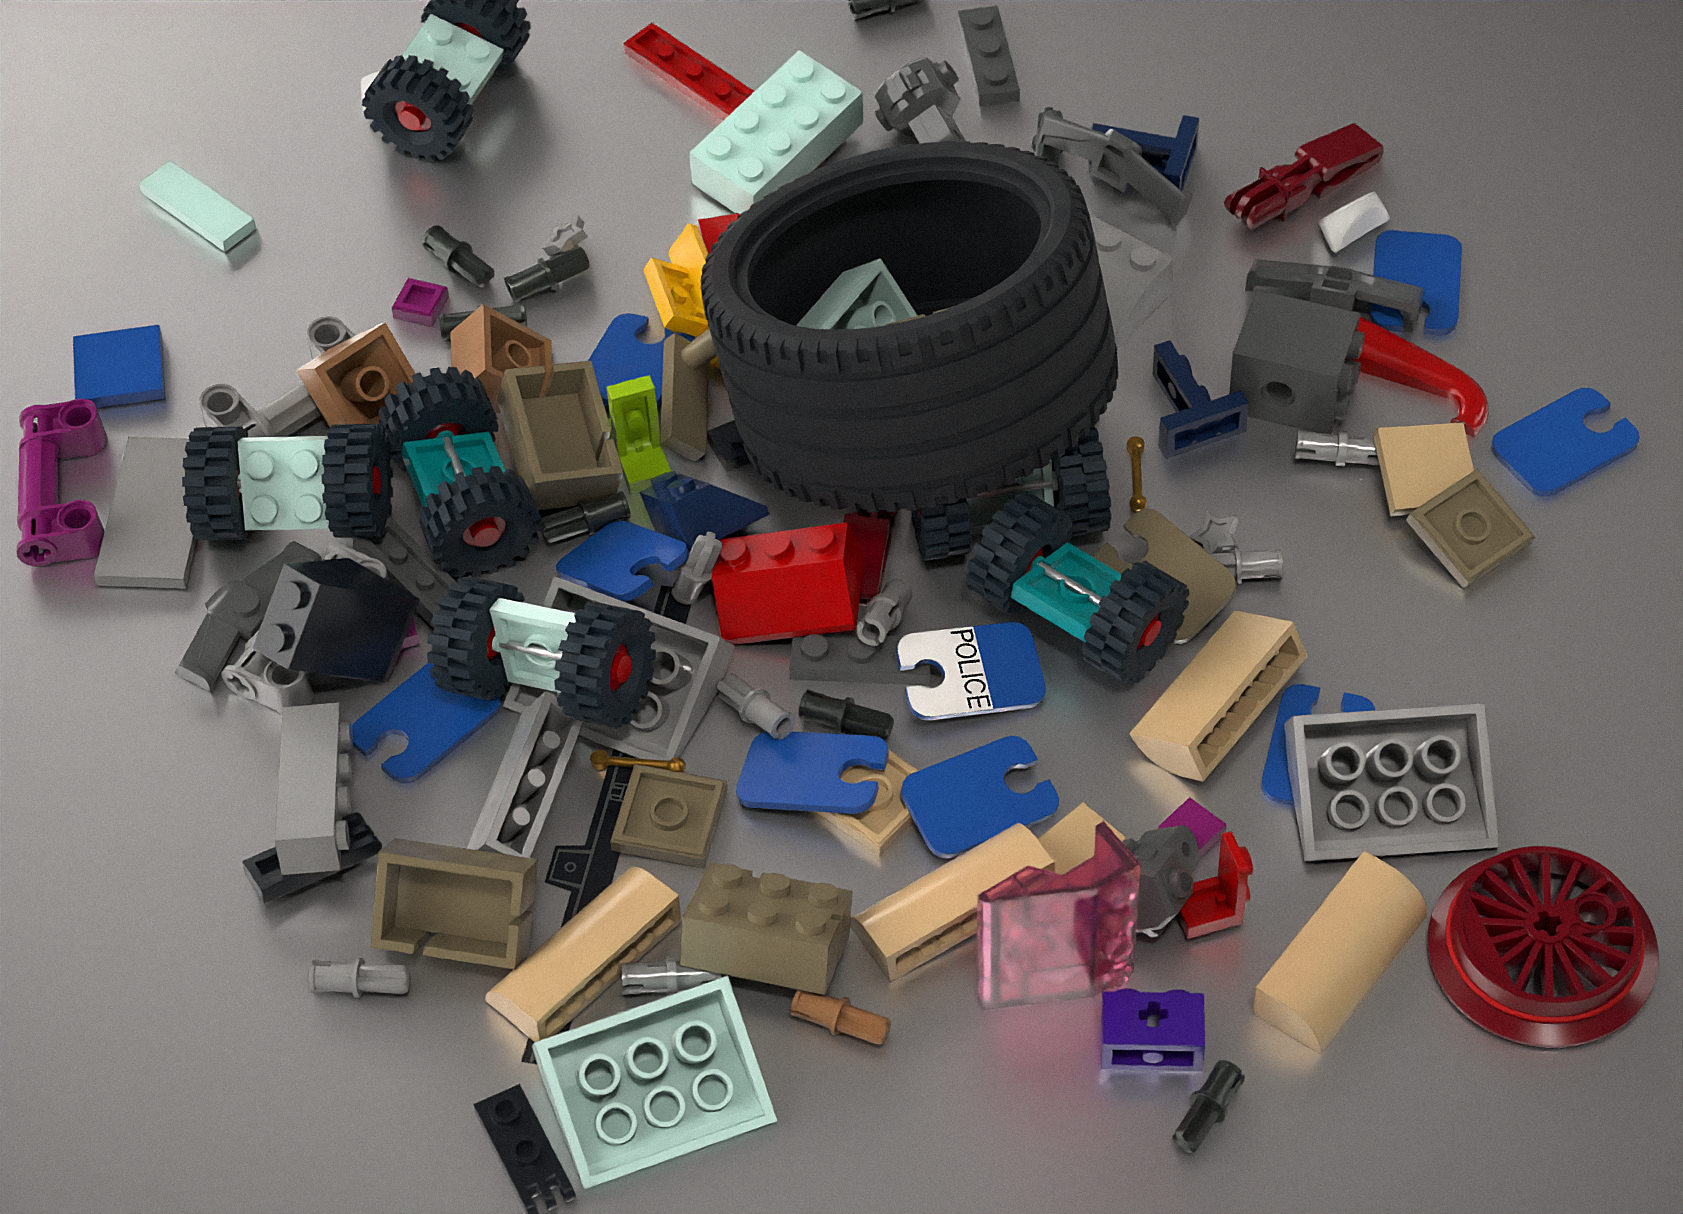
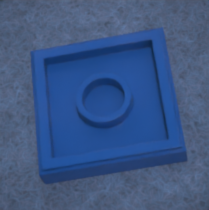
[73,325,165,408]

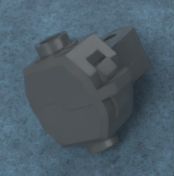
[874,57,966,144]
[1089,825,1199,937]

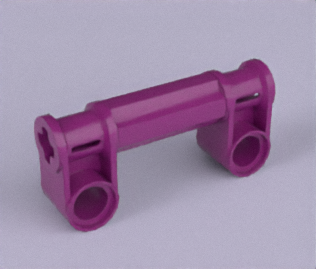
[17,399,108,566]

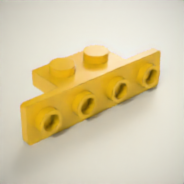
[643,223,720,368]

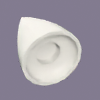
[1319,191,1390,253]

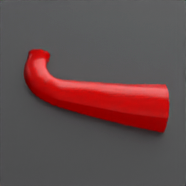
[1355,317,1489,437]

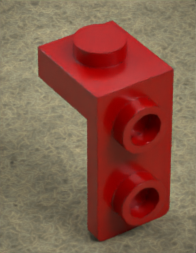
[1177,831,1253,939]

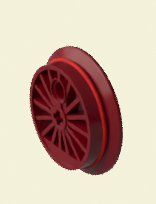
[1427,846,1659,1048]

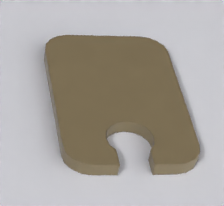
[1093,508,1237,644]

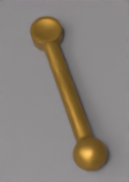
[1127,436,1147,512]
[590,750,686,773]

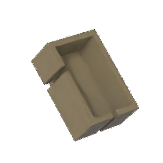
[497,361,623,510]
[370,838,538,969]
[680,862,853,995]

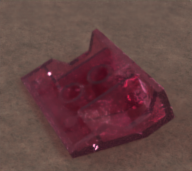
[977,821,1141,1010]

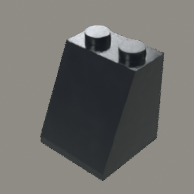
[253,558,420,683]

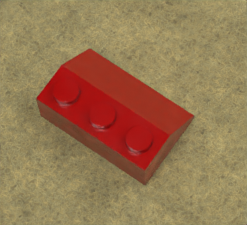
[712,522,864,645]

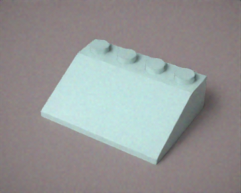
[532,976,777,1189]

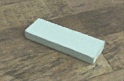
[139,160,256,252]

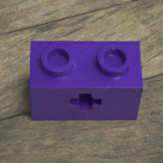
[1101,988,1205,1072]

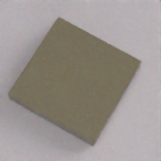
[1406,469,1536,589]
[610,764,728,868]

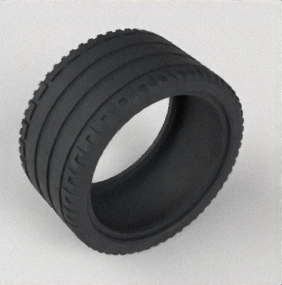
[700,141,1118,512]

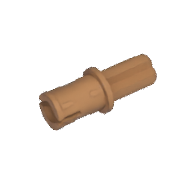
[790,989,891,1044]

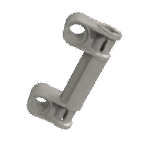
[200,316,356,438]
[221,541,390,714]

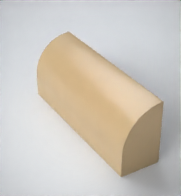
[1129,610,1308,782]
[850,823,1056,982]
[1253,851,1427,1054]
[486,867,682,1042]

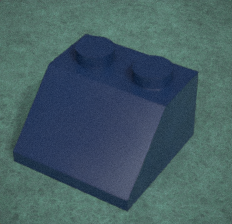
[639,471,770,552]

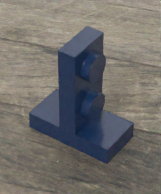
[1088,115,1199,192]
[1153,340,1249,459]

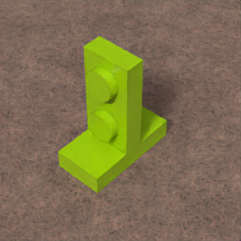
[607,375,671,495]

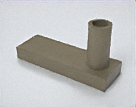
[660,329,717,462]

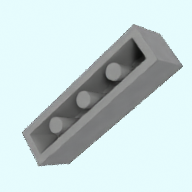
[467,691,584,858]
[274,702,353,875]

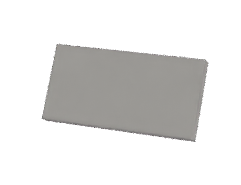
[94,437,197,589]

